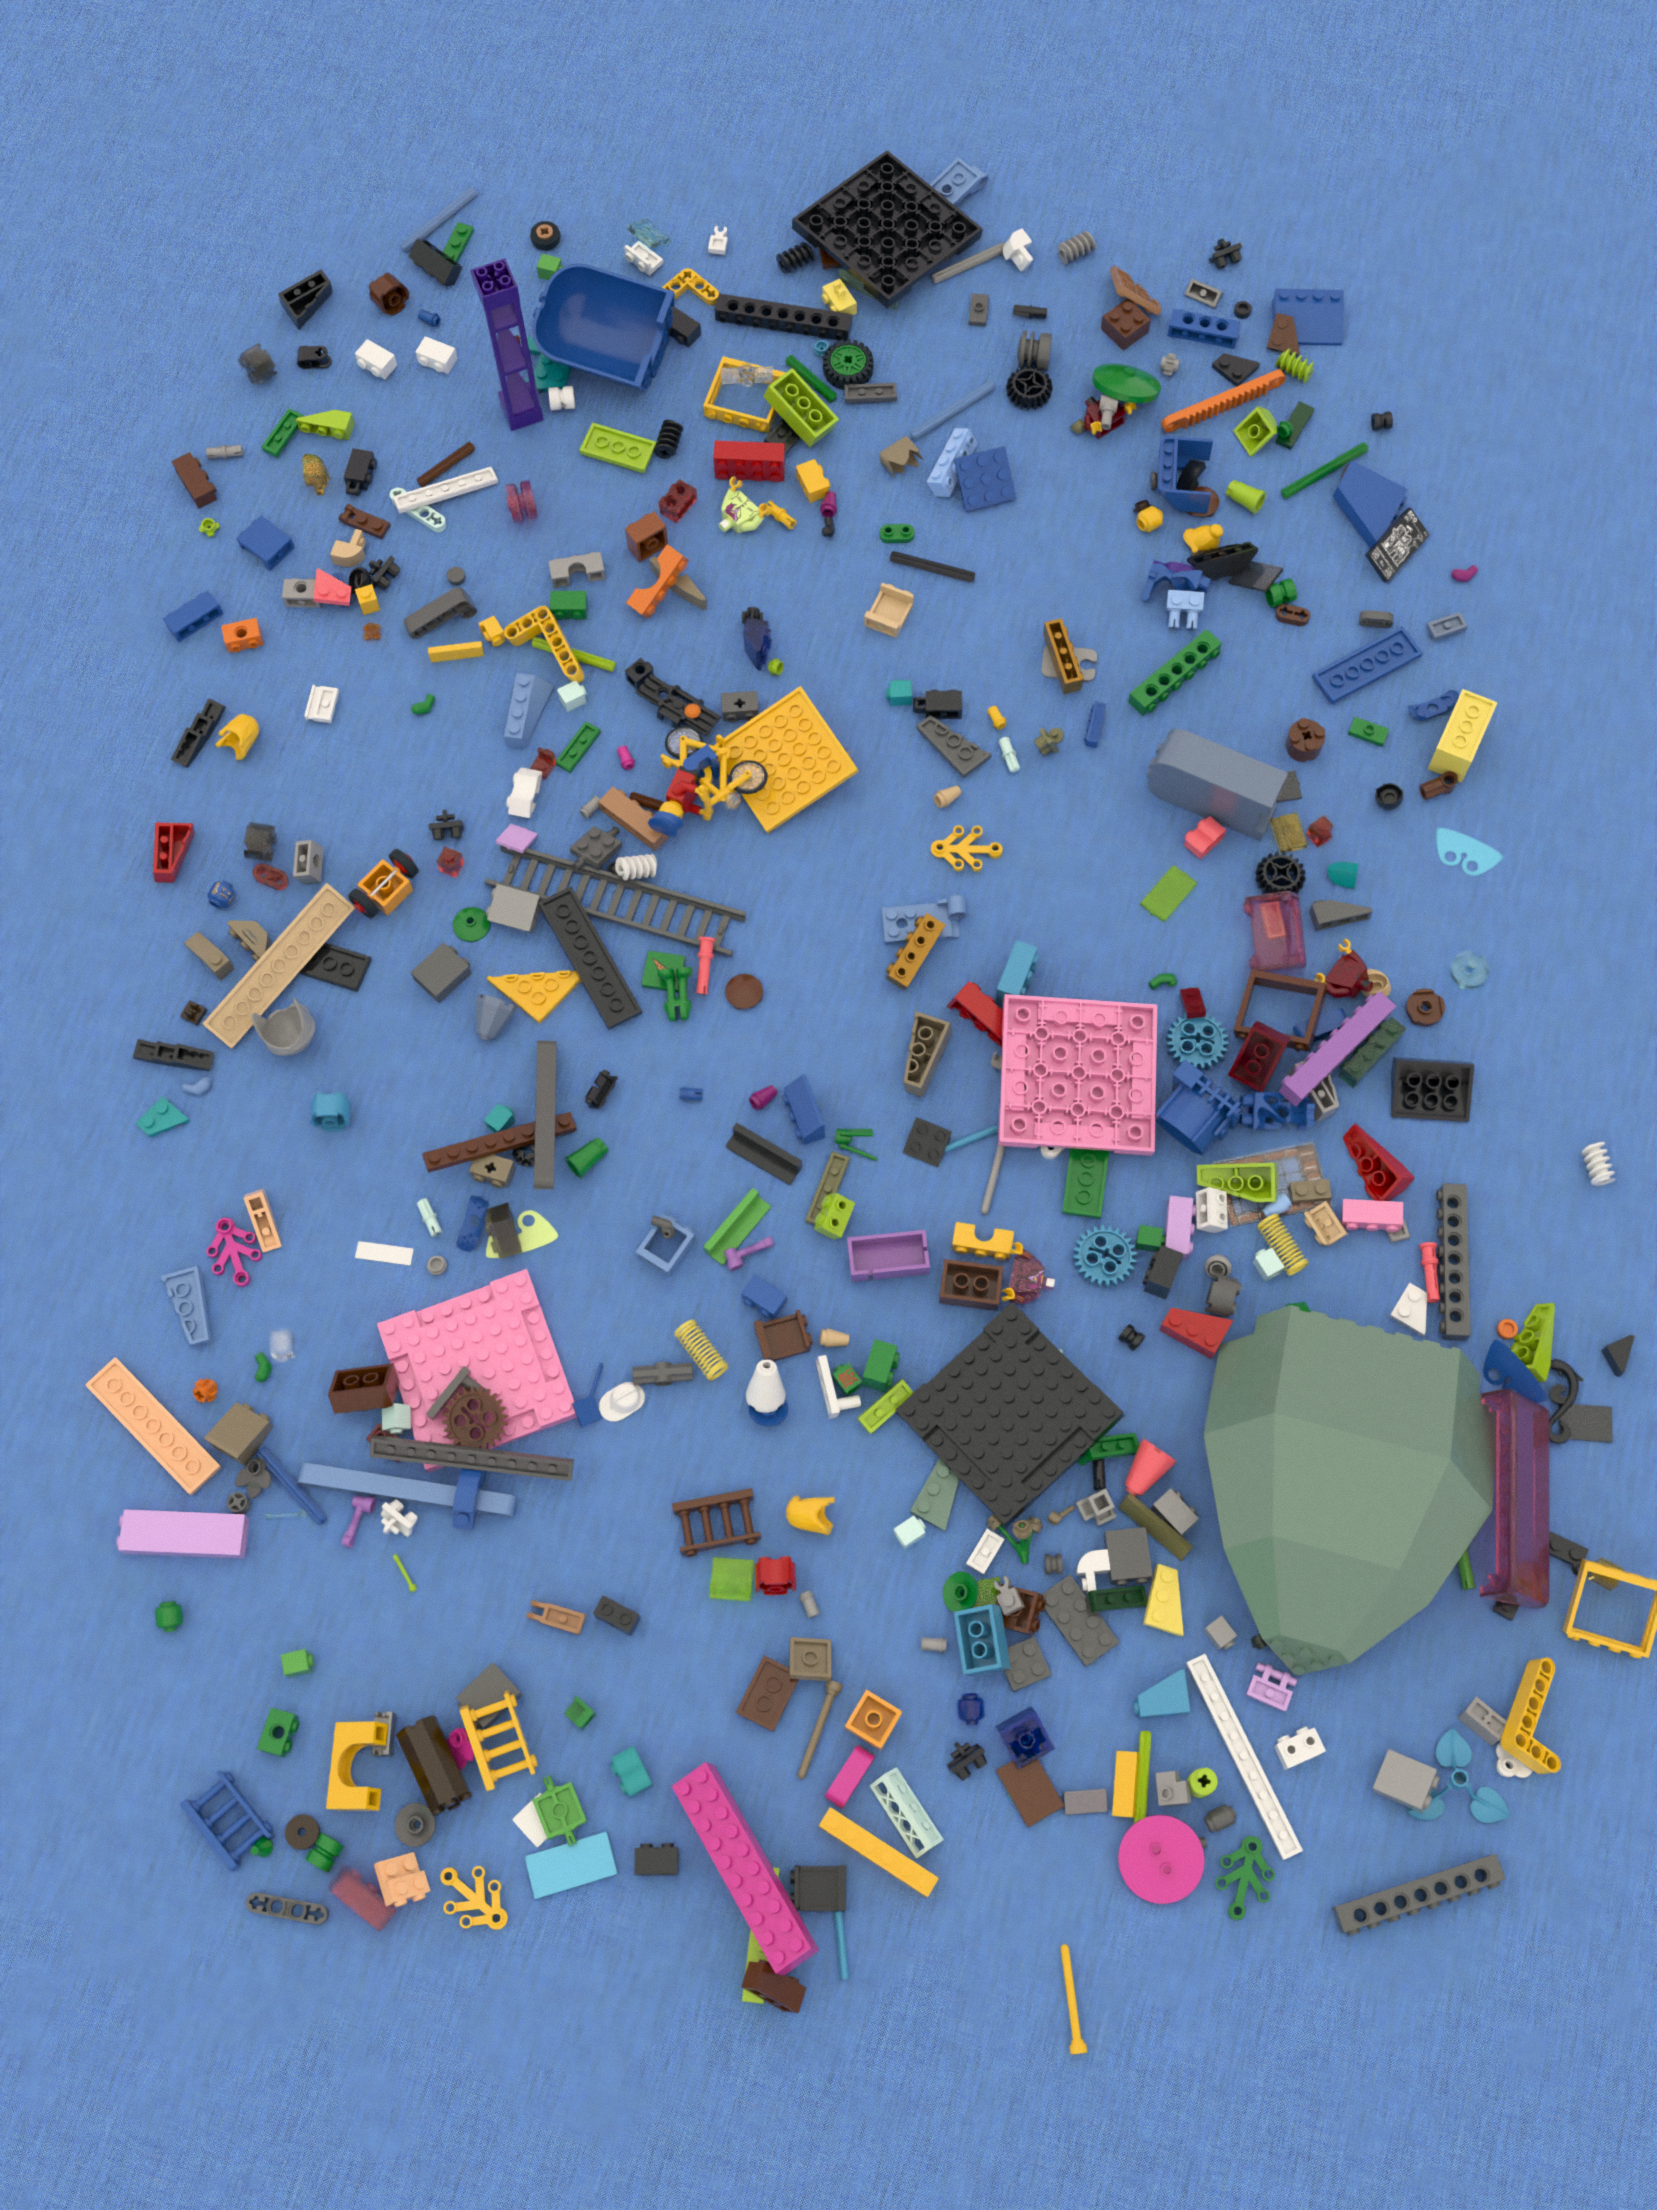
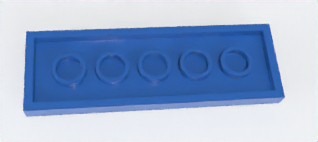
[1312,626,1423,704]

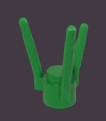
[835,1128,877,1161]

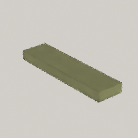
[805,1151,850,1226]
[1118,1493,1193,1561]

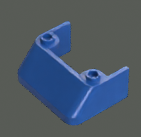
[1157,436,1213,513]

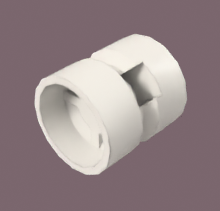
[549,386,575,411]

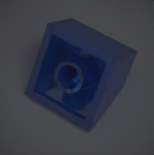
[995,1706,1055,1769]

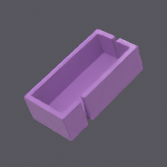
[847,1230,930,1282]

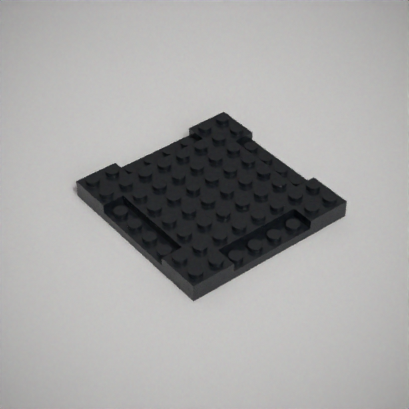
[792,150,983,309]
[895,1302,1124,1528]

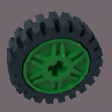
[823,339,874,390]

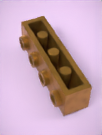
[1043,618,1084,694]
[885,913,945,990]

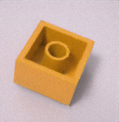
[845,1690,902,1751]

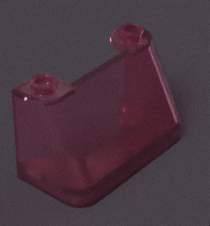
[1243,891,1306,972]

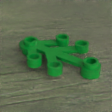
[1214,1836,1275,1921]

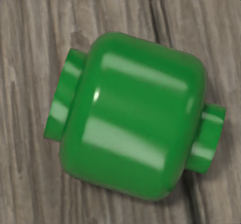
[155,1601,183,1632]

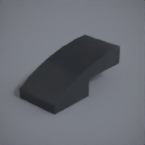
[1177,459,1206,491]

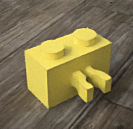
[821,279,857,316]

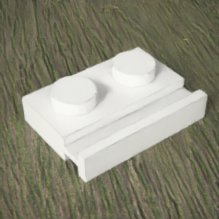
[304,685,339,723]

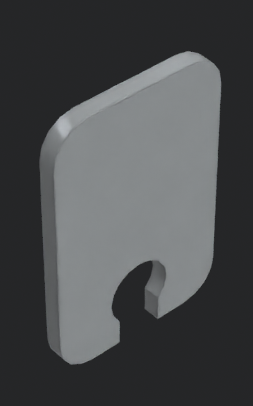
[1041,646,1097,682]

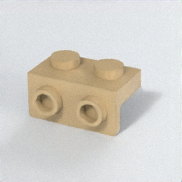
[1304,1201,1348,1247]

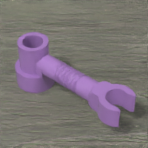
[724,1236,774,1271]
[341,1495,377,1548]

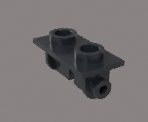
[585,1069,618,1109]

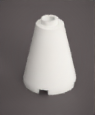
[746,1359,786,1413]

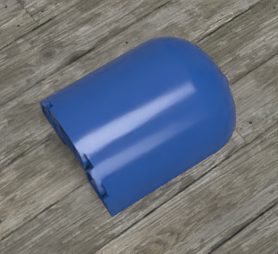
[532,263,675,391]

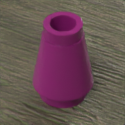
[820,491,837,517]
[749,1085,778,1111]

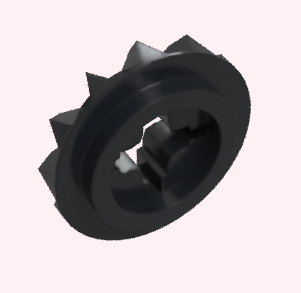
[512,1143,535,1167]

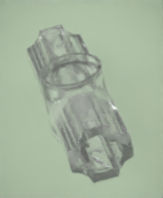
[721,363,773,387]

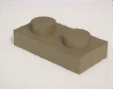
[1289,1179,1332,1203]

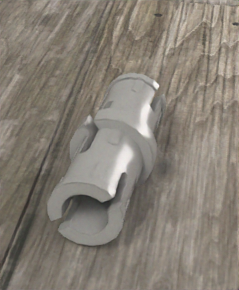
[206,444,243,459]

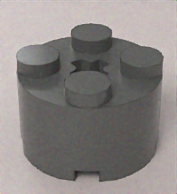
[1204,1273,1242,1317]

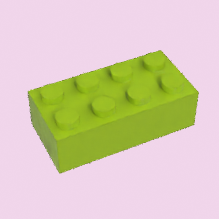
[763,368,839,448]

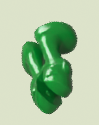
[657,967,693,1022]

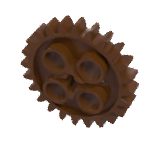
[442,1386,509,1449]

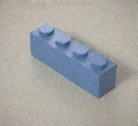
[504,673,555,749]

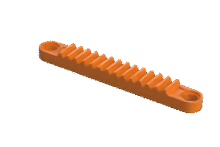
[1161,369,1286,433]

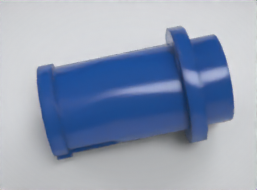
[418,309,441,327]
[679,1086,703,1101]

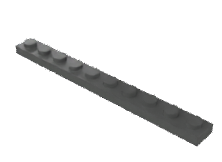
[370,1435,574,1481]

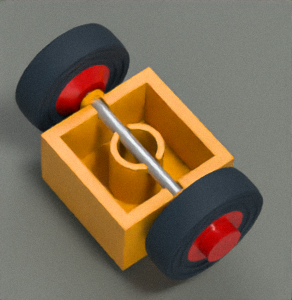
[348,849,419,919]

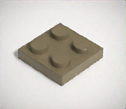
[789,1637,832,1681]

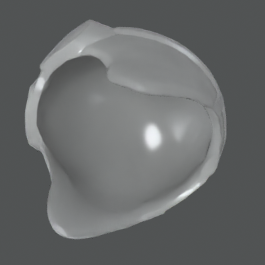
[251,998,315,1056]

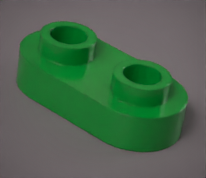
[879,524,915,543]

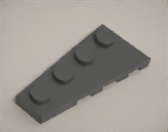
[916,715,991,778]

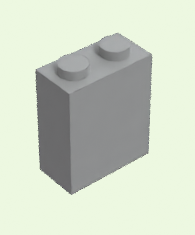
[486,884,543,933]
[1373,1749,1440,1813]

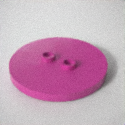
[1118,1815,1204,1904]

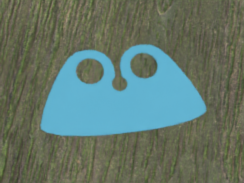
[1436,828,1503,876]

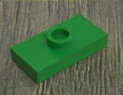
[1348,717,1389,747]

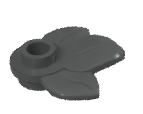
[235,1458,271,1499]

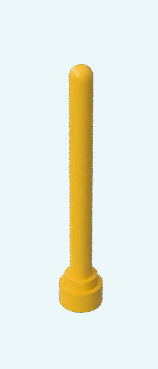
[1060,1944,1088,2055]

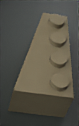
[903,1011,952,1097]

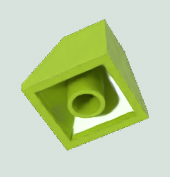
[1233,406,1277,457]

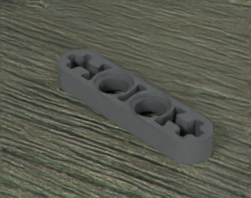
[246,1893,329,1925]

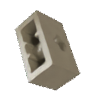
[469,1155,516,1188]

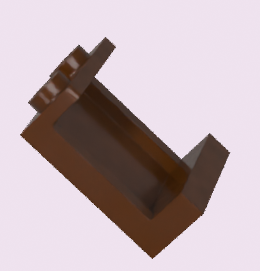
[754,1310,813,1362]

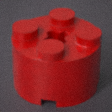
[755,1556,796,1596]

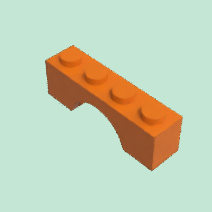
[626,544,689,618]

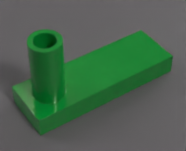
[1077,1433,1139,1466]

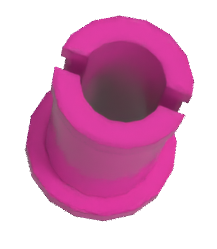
[617,746,635,770]

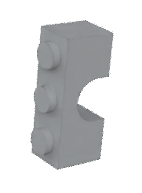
[548,552,606,588]

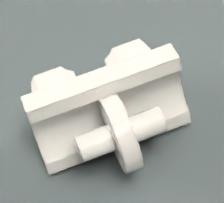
[381,1499,418,1538]

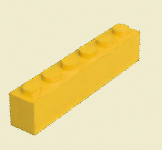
[819,1807,939,1898]

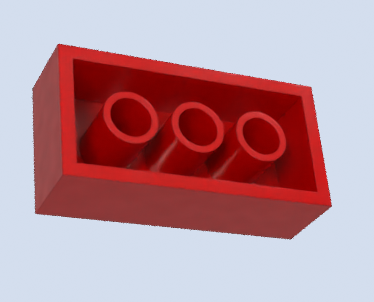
[713,440,786,482]

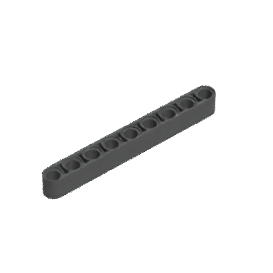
[534,1041,557,1190]

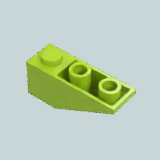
[296,410,355,440]

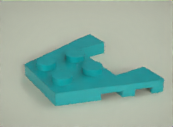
[524,336,572,392]

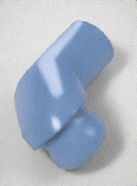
[182,1077,212,1095]

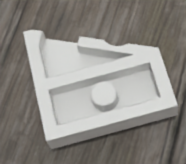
[1389,1283,1427,1337]

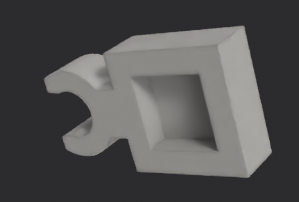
[994,1576,1025,1616]

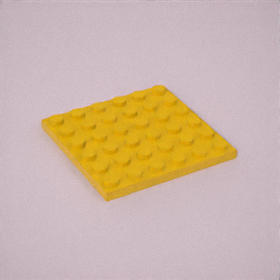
[713,686,859,833]

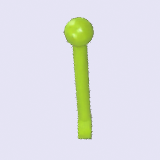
[393,1554,417,1592]

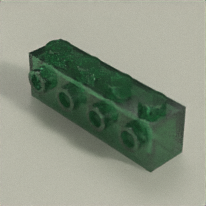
[1339,1017,1406,1089]

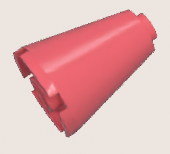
[1124,1438,1176,1497]

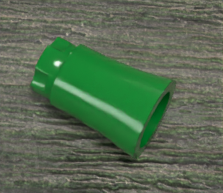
[564,1137,609,1179]

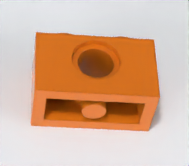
[221,618,264,653]

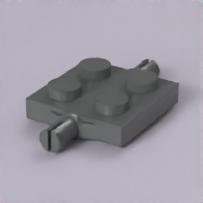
[570,826,622,870]

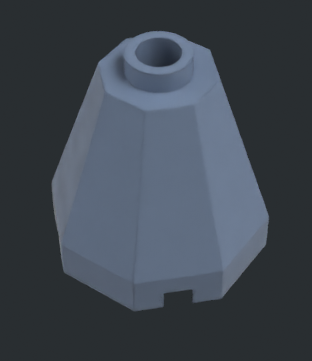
[475,993,517,1042]

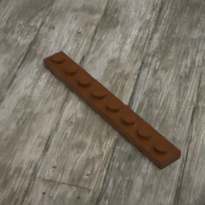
[422,1112,577,1173]

